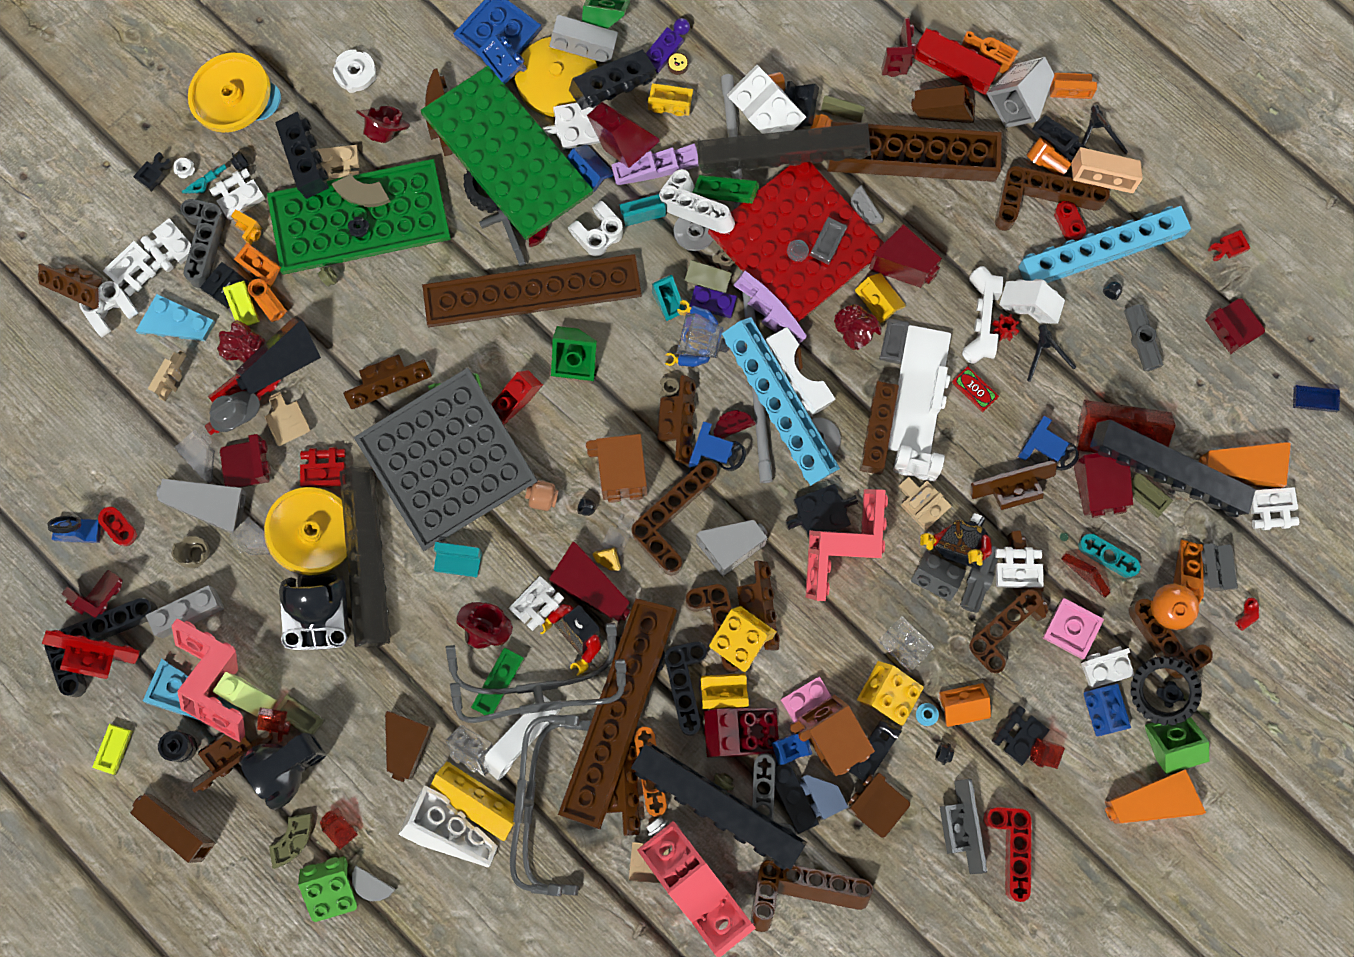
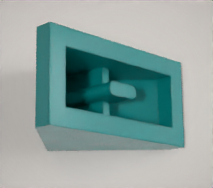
[652,275,685,321]

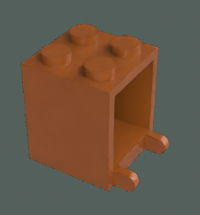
[586,434,647,503]
[790,694,875,776]

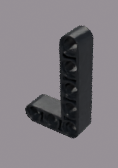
[44,598,158,698]

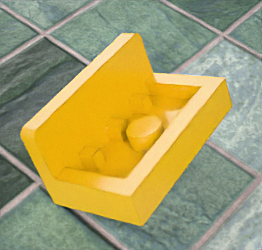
[648,83,693,116]
[701,673,749,710]

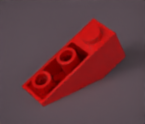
[491,370,543,425]

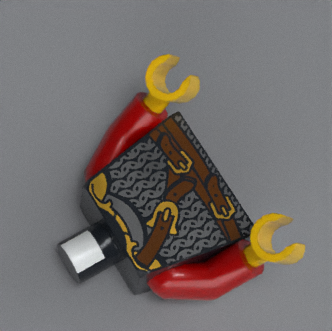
[920,513,992,570]
[540,604,601,676]

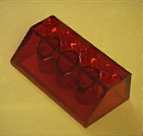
[1076,400,1176,453]

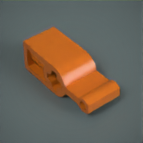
[962,31,1019,74]

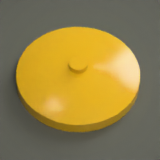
[515,37,597,117]
[188,52,271,133]
[264,487,356,575]

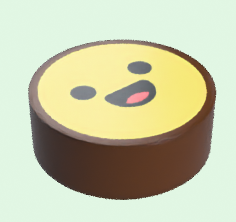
[668,53,688,75]

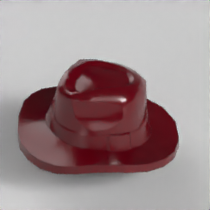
[356,106,410,143]
[456,602,513,649]

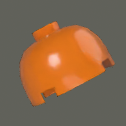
[1150,583,1199,630]

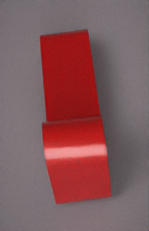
[983,807,1032,902]

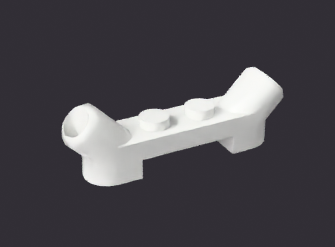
[962,266,1003,364]

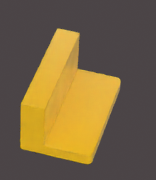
[855,273,906,323]

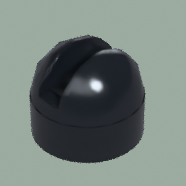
[1103,281,1123,300]
[577,497,596,516]

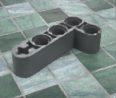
[180,199,226,288]
[752,752,796,834]

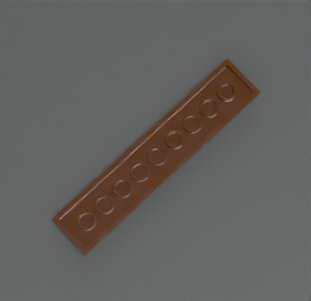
[422,254,642,328]
[558,598,677,829]

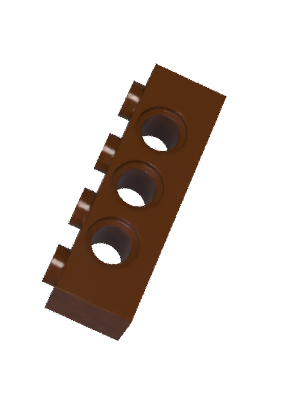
[859,381,899,475]

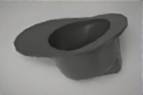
[209,391,260,432]

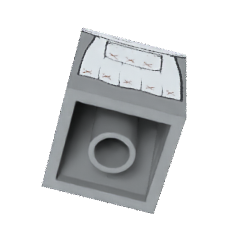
[986,57,1054,128]
[696,520,768,577]

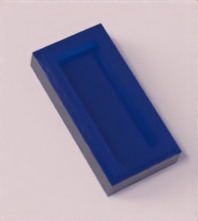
[1293,385,1340,413]

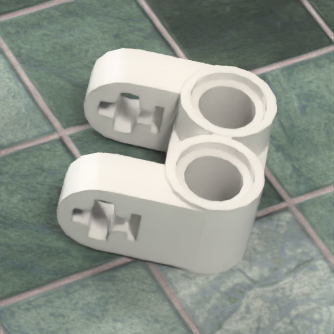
[568,200,623,257]
[79,281,139,337]
[893,445,945,481]

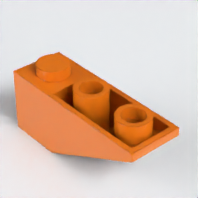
[1173,540,1204,604]

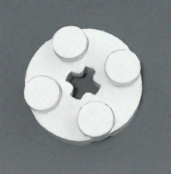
[333,50,376,93]

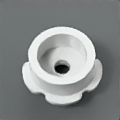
[174,158,195,178]
[646,816,667,836]

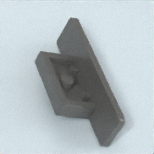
[940,779,987,874]

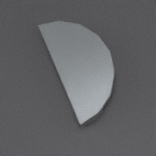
[851,185,883,225]
[352,865,396,901]

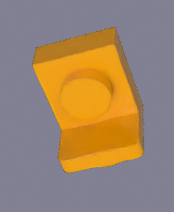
[231,209,262,245]

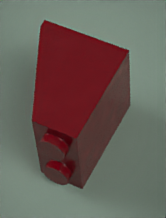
[587,102,660,168]
[869,224,942,288]
[1073,453,1133,518]

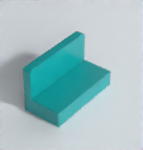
[619,194,666,227]
[434,542,482,578]

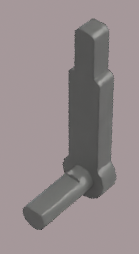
[479,209,526,267]

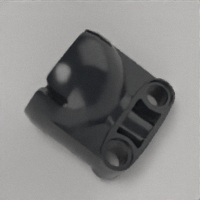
[279,573,351,650]
[239,733,327,810]

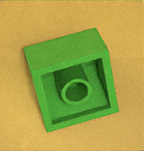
[1145,717,1210,774]

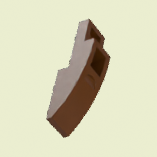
[425,68,452,156]
[1003,530,1048,621]

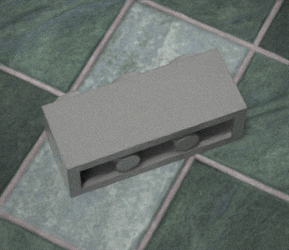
[549,14,618,64]
[146,585,224,639]

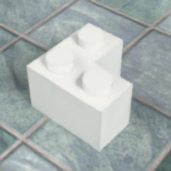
[999,279,1065,324]

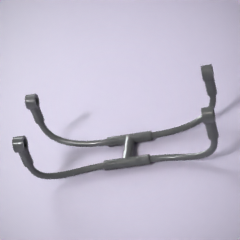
[446,622,626,723]
[510,714,591,896]

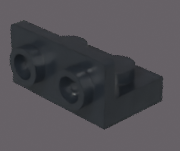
[784,81,819,128]

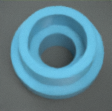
[916,703,939,726]

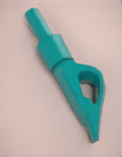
[181,164,227,194]

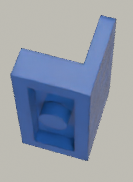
[567,145,614,192]

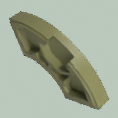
[269,813,313,869]

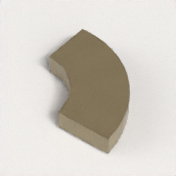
[332,174,390,207]

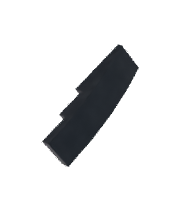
[1032,115,1089,168]

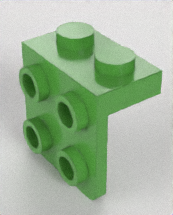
[298,856,357,922]

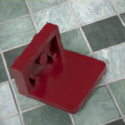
[881,17,916,77]
[1205,298,1265,355]
[220,434,271,488]
[62,570,123,618]

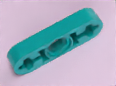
[1078,534,1141,578]

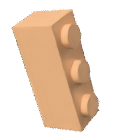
[1071,147,1143,193]

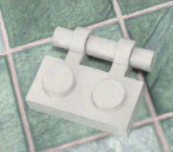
[209,168,265,220]
[141,219,191,272]
[103,241,161,296]
[1250,487,1299,530]
[995,547,1043,588]
[509,576,564,631]

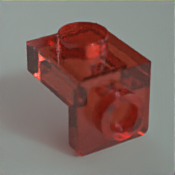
[257,707,291,743]
[1030,738,1065,769]
[320,807,358,850]

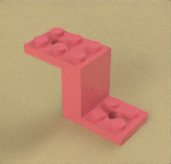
[806,489,888,601]
[171,619,245,742]
[637,821,756,957]

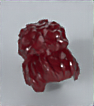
[833,304,882,350]
[217,320,266,363]

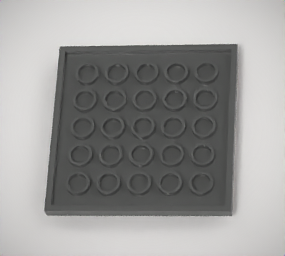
[354,367,538,551]

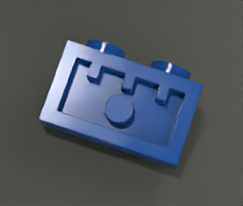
[477,35,527,84]
[1084,684,1131,737]

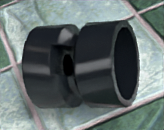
[158,731,197,763]

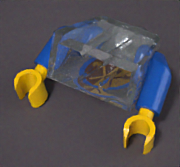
[665,300,729,367]

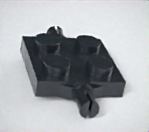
[785,484,858,540]

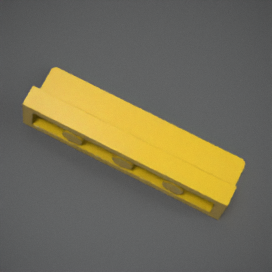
[430,761,515,841]

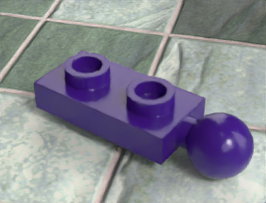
[646,18,690,73]

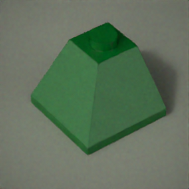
[582,0,630,29]
[551,326,597,381]

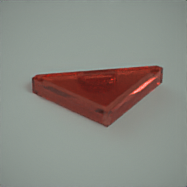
[1061,553,1111,598]

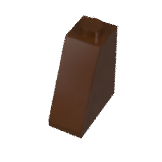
[911,85,975,123]
[385,711,433,782]

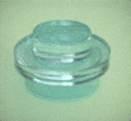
[787,240,809,261]

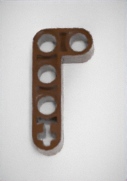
[685,584,739,673]
[969,589,1042,673]
[1129,599,1213,679]

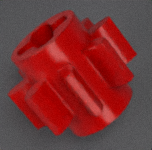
[992,314,1019,341]

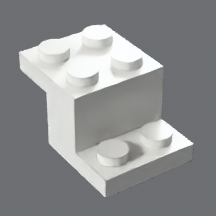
[727,65,806,147]

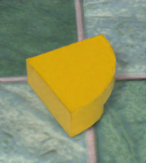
[593,547,621,571]

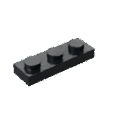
[769,762,819,834]

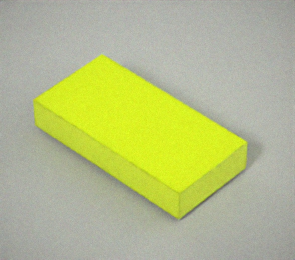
[223,281,260,326]
[92,724,133,775]

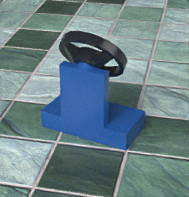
[1017,416,1079,471]
[689,421,746,471]
[47,515,101,543]

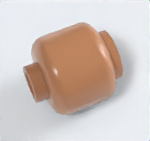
[525,480,559,511]

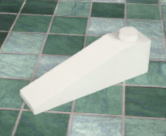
[398,785,498,867]

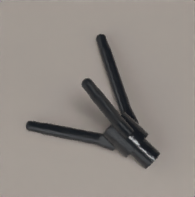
[1081,105,1128,154]
[1027,324,1076,382]

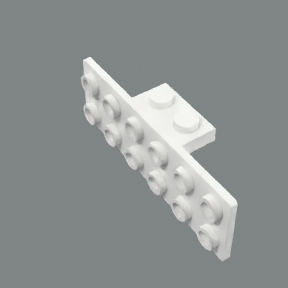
[888,325,951,454]

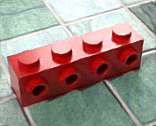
[912,28,1001,95]

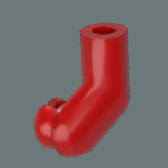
[1235,597,1259,631]

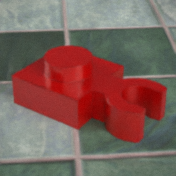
[1208,230,1250,261]

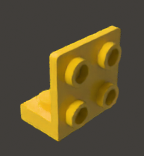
[709,606,777,672]
[857,661,924,726]

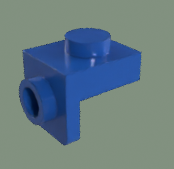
[772,733,812,765]

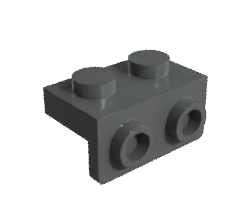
[1201,543,1238,592]
[911,551,966,602]

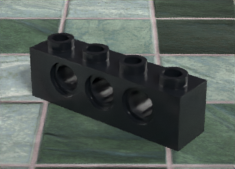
[569,49,656,110]
[275,111,329,199]

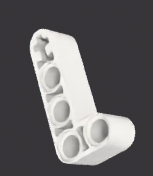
[659,169,735,234]
[481,695,560,781]

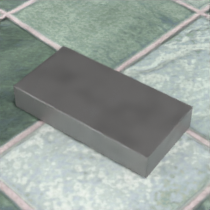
[809,217,847,265]
[879,318,910,365]

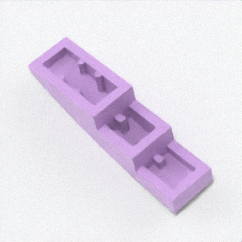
[611,143,701,185]
[734,271,806,344]

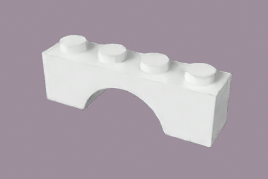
[765,327,835,417]

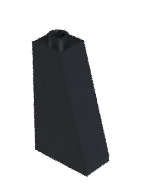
[236,316,321,395]

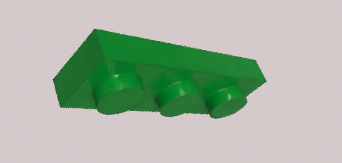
[692,175,759,204]
[471,647,525,715]

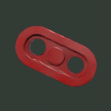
[1054,201,1086,242]
[98,507,137,547]

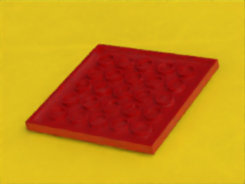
[708,155,884,323]

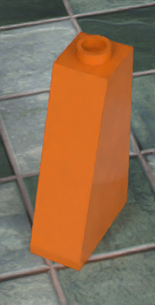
[1199,442,1291,489]
[1105,769,1206,824]

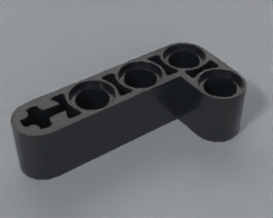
[665,642,707,736]

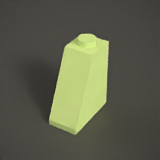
[213,672,278,720]

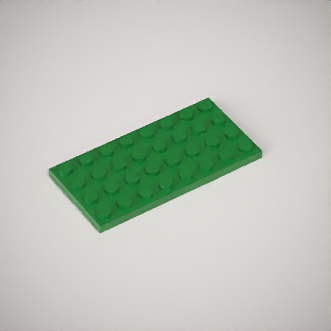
[421,66,593,240]
[267,159,451,275]

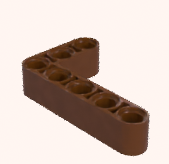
[995,166,1110,231]
[632,461,717,576]
[750,860,873,932]

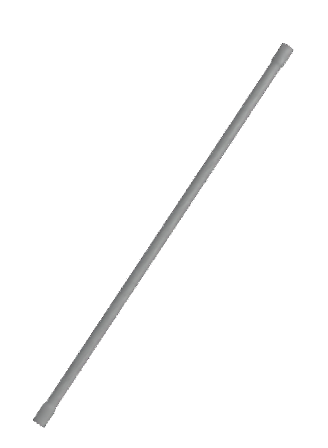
[721,74,773,483]

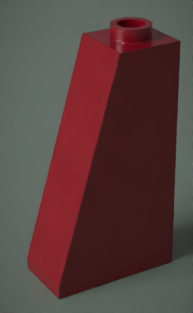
[549,542,631,624]

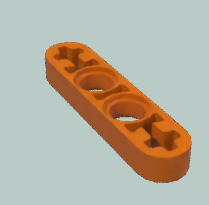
[635,727,667,817]

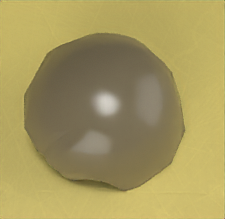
[171,536,210,569]

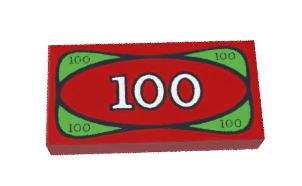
[952,366,999,413]

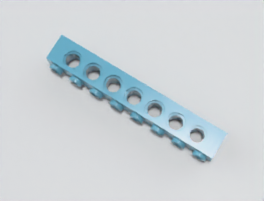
[1018,206,1191,283]
[722,317,840,486]

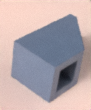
[800,775,848,820]

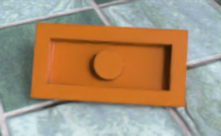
[1050,73,1097,99]
[939,683,991,727]

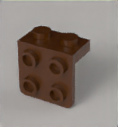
[847,773,910,838]

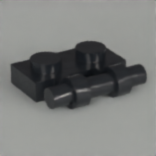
[991,705,1050,766]

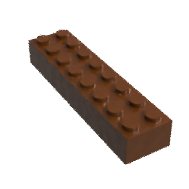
[827,122,1002,182]

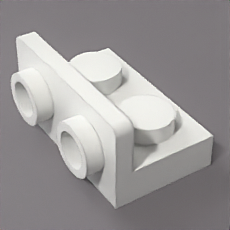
[1081,646,1134,689]

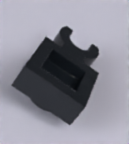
[133,152,172,192]

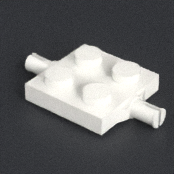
[542,103,600,150]

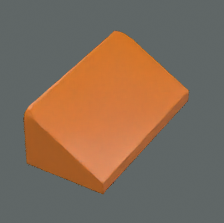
[234,243,281,287]

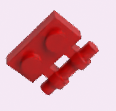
[300,447,346,488]

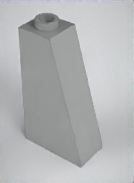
[157,479,247,536]

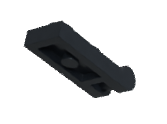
[848,718,902,782]

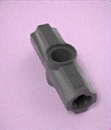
[1124,304,1164,372]
[959,545,998,613]

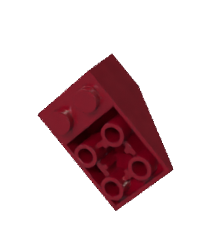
[704,708,779,758]

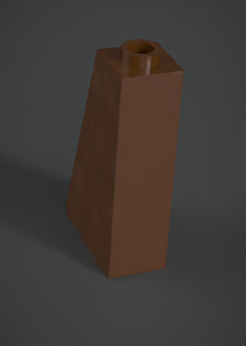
[130,794,216,863]

